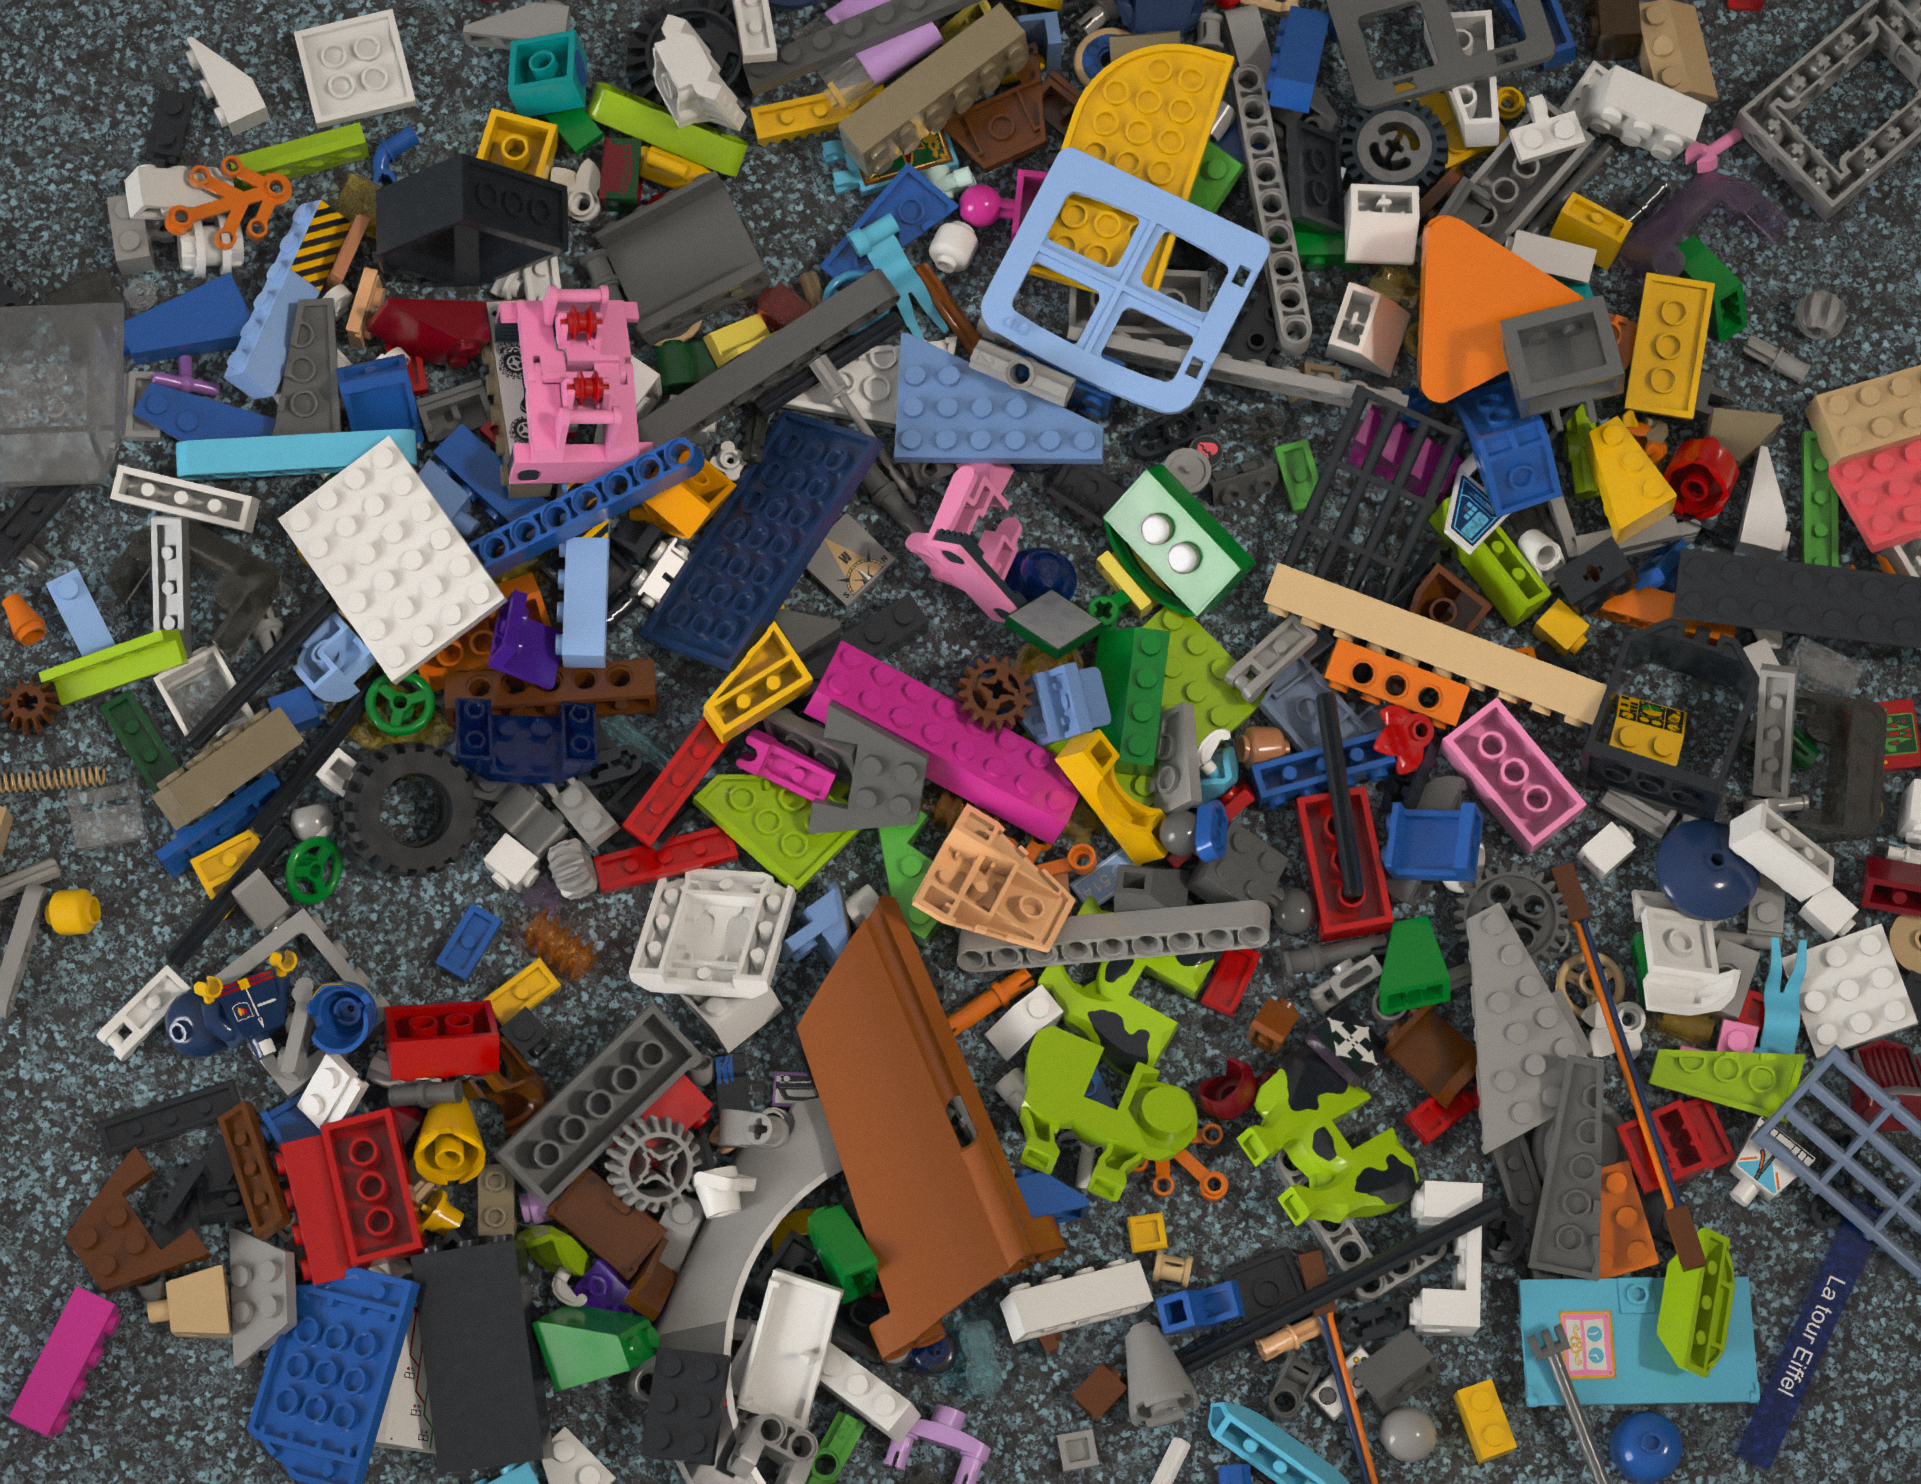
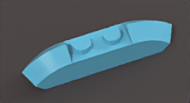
[1208,1402,1350,1484]

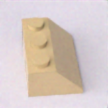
[1636,0,1718,103]

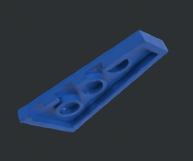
[819,162,960,288]
[133,382,276,483]

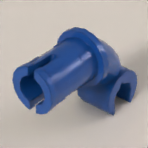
[372,125,420,191]

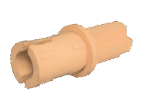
[1255,1316,1323,1362]

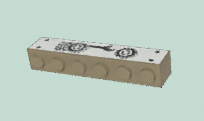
[481,299,553,499]

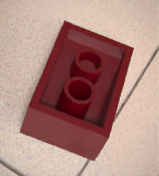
[366,298,491,369]

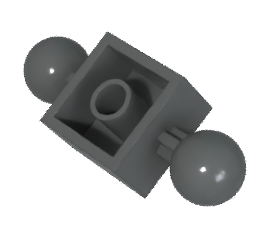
[1160,811,1317,934]

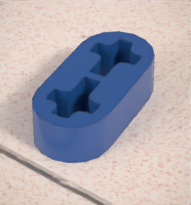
[1195,800,1228,862]

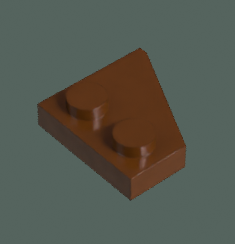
[1419,165,1469,225]

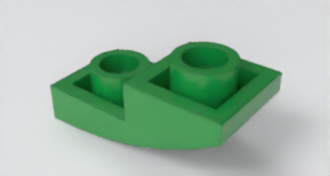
[540,108,603,157]

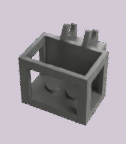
[1500,295,1625,432]

